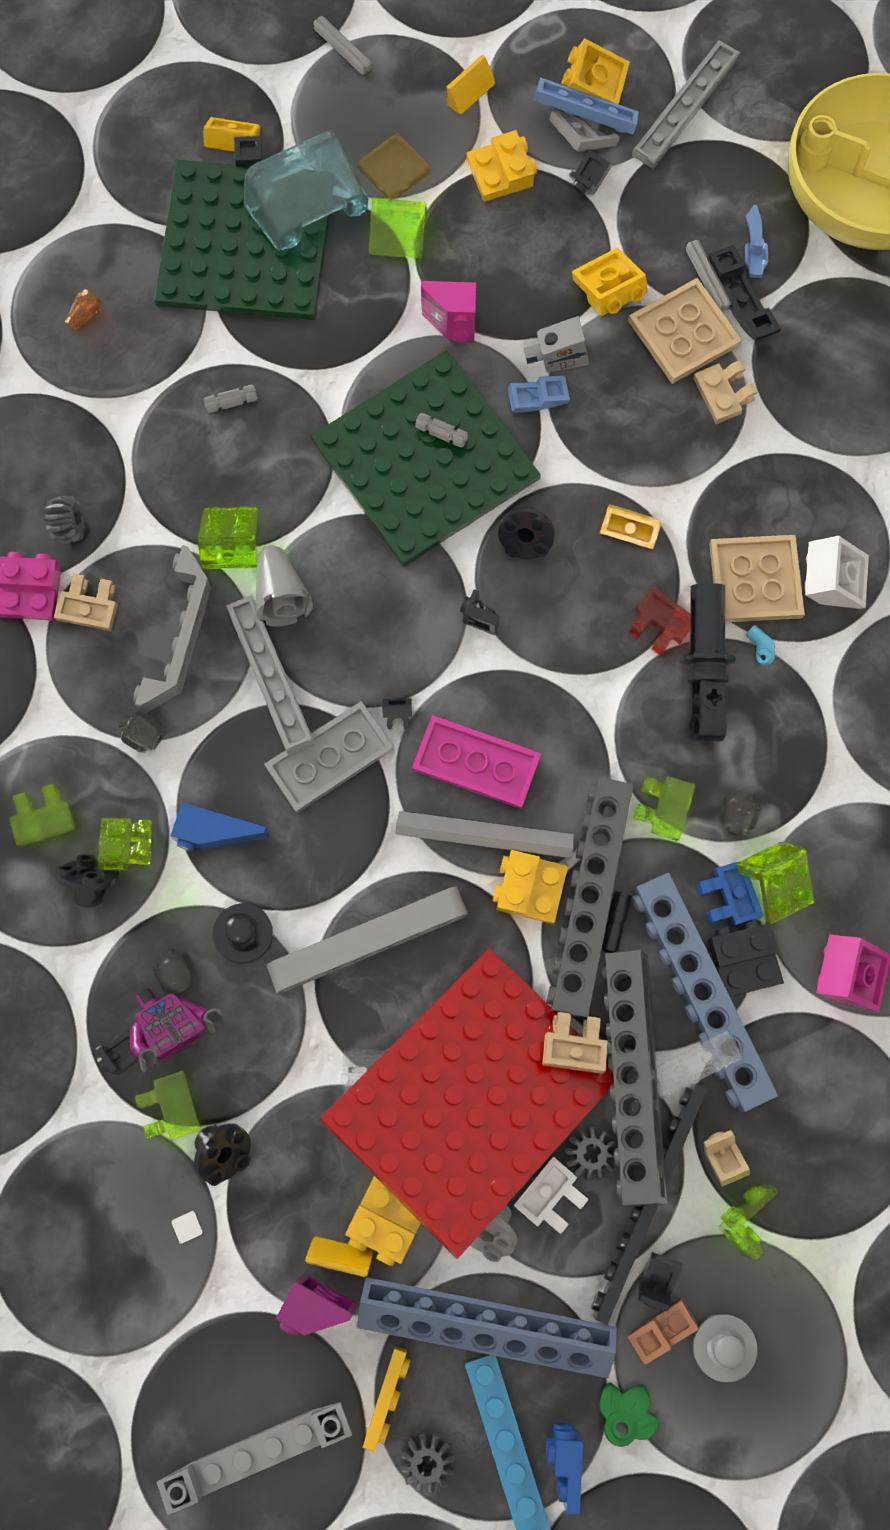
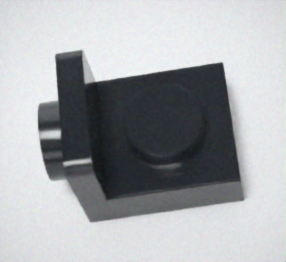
[460,589,500,635]

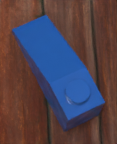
[170,803,269,851]

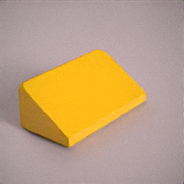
[447,55,495,115]
[203,117,261,152]
[600,504,662,549]
[305,1237,373,1277]

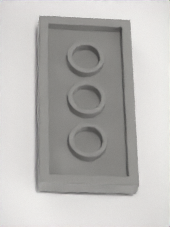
[264,701,394,813]

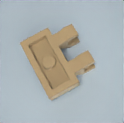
[693,360,757,424]
[54,573,118,631]
[542,1012,608,1074]

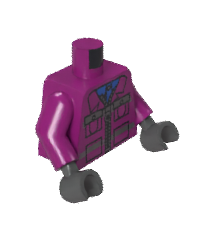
[130,988,225,1072]

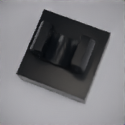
[234,136,263,167]
[382,698,412,729]

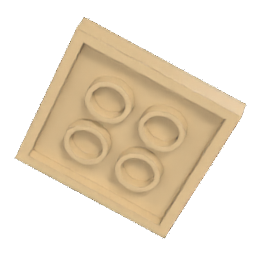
[628,278,742,384]
[709,535,805,623]

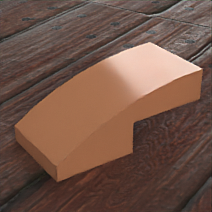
[627,1298,699,1365]

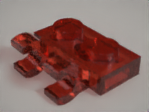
[629,586,690,656]

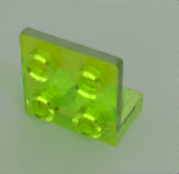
[369,198,428,258]
[197,506,259,569]
[737,842,814,924]
[718,1184,779,1261]

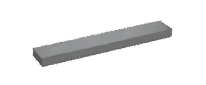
[632,40,740,169]
[226,595,315,755]
[395,811,574,858]

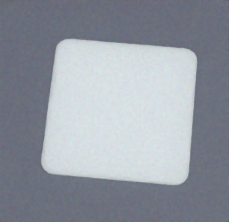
[172,1211,202,1244]

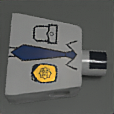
[524,316,589,372]

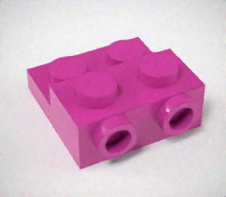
[0,552,61,621]

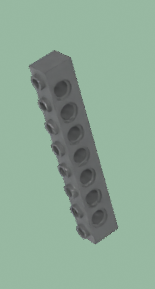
[546,777,634,1020]
[602,950,667,1207]

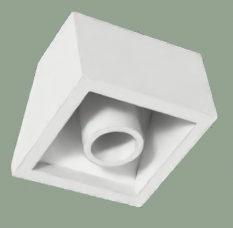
[804,536,869,609]

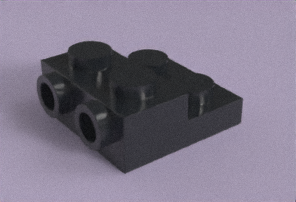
[708,920,784,997]

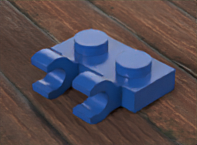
[696,860,764,926]

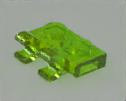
[633,776,695,841]
[10,784,76,847]
[98,818,152,870]
[135,1071,201,1141]

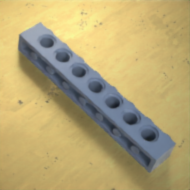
[632,872,778,1112]
[356,1277,617,1379]

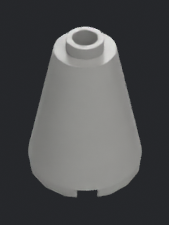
[256,545,313,627]

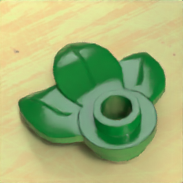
[599,1382,660,1447]

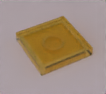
[357,132,431,202]

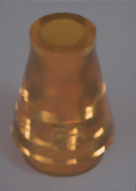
[64,289,102,332]

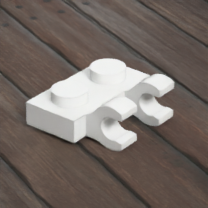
[514,1157,589,1234]

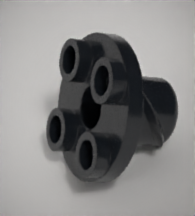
[498,507,555,559]
[58,854,119,908]
[213,903,273,963]
[194,1123,251,1186]

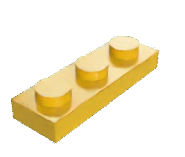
[362,1345,411,1452]

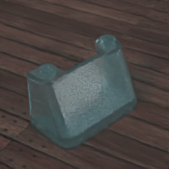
[244,131,368,252]

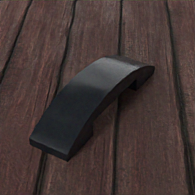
[709,245,781,341]

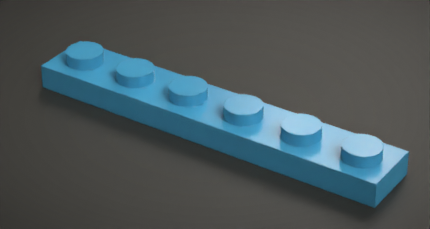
[465,1354,551,1530]

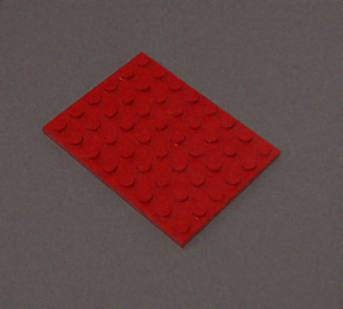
[319,948,614,1259]

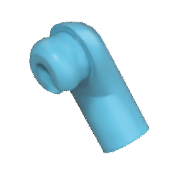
[746,625,775,666]

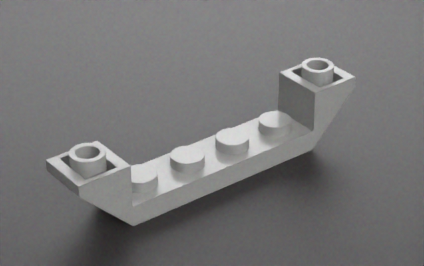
[133,545,212,713]
[156,1402,353,1516]

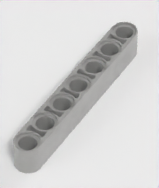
[266,887,468,994]

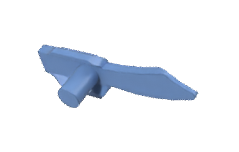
[745,205,768,278]

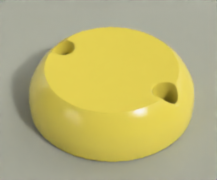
[788,73,890,250]

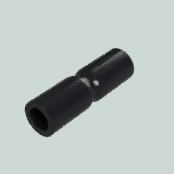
[601,891,632,953]

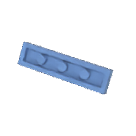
[534,77,639,134]

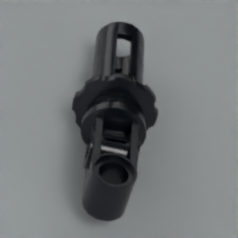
[680,583,736,742]

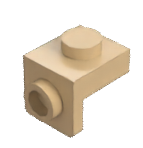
[704,1130,750,1187]

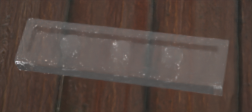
[627,1030,744,1113]

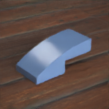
[507,376,570,413]

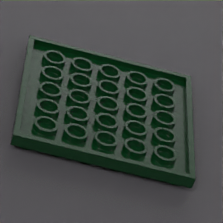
[154,160,334,320]
[311,350,541,567]

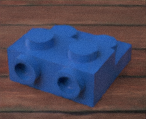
[545,1423,583,1515]

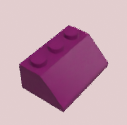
[276,1273,359,1336]

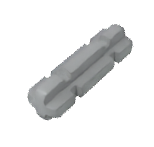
[204,385,258,413]
[415,413,468,448]

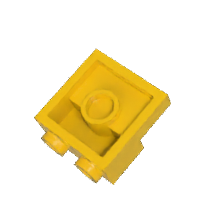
[562,38,630,105]
[466,130,537,202]
[572,247,648,316]
[492,850,568,925]
[345,1176,421,1267]

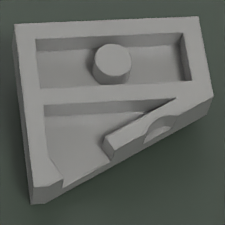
[549,109,620,152]

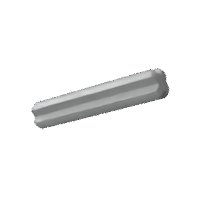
[313,16,372,75]
[686,240,731,312]

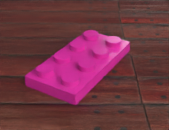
[412,715,541,809]

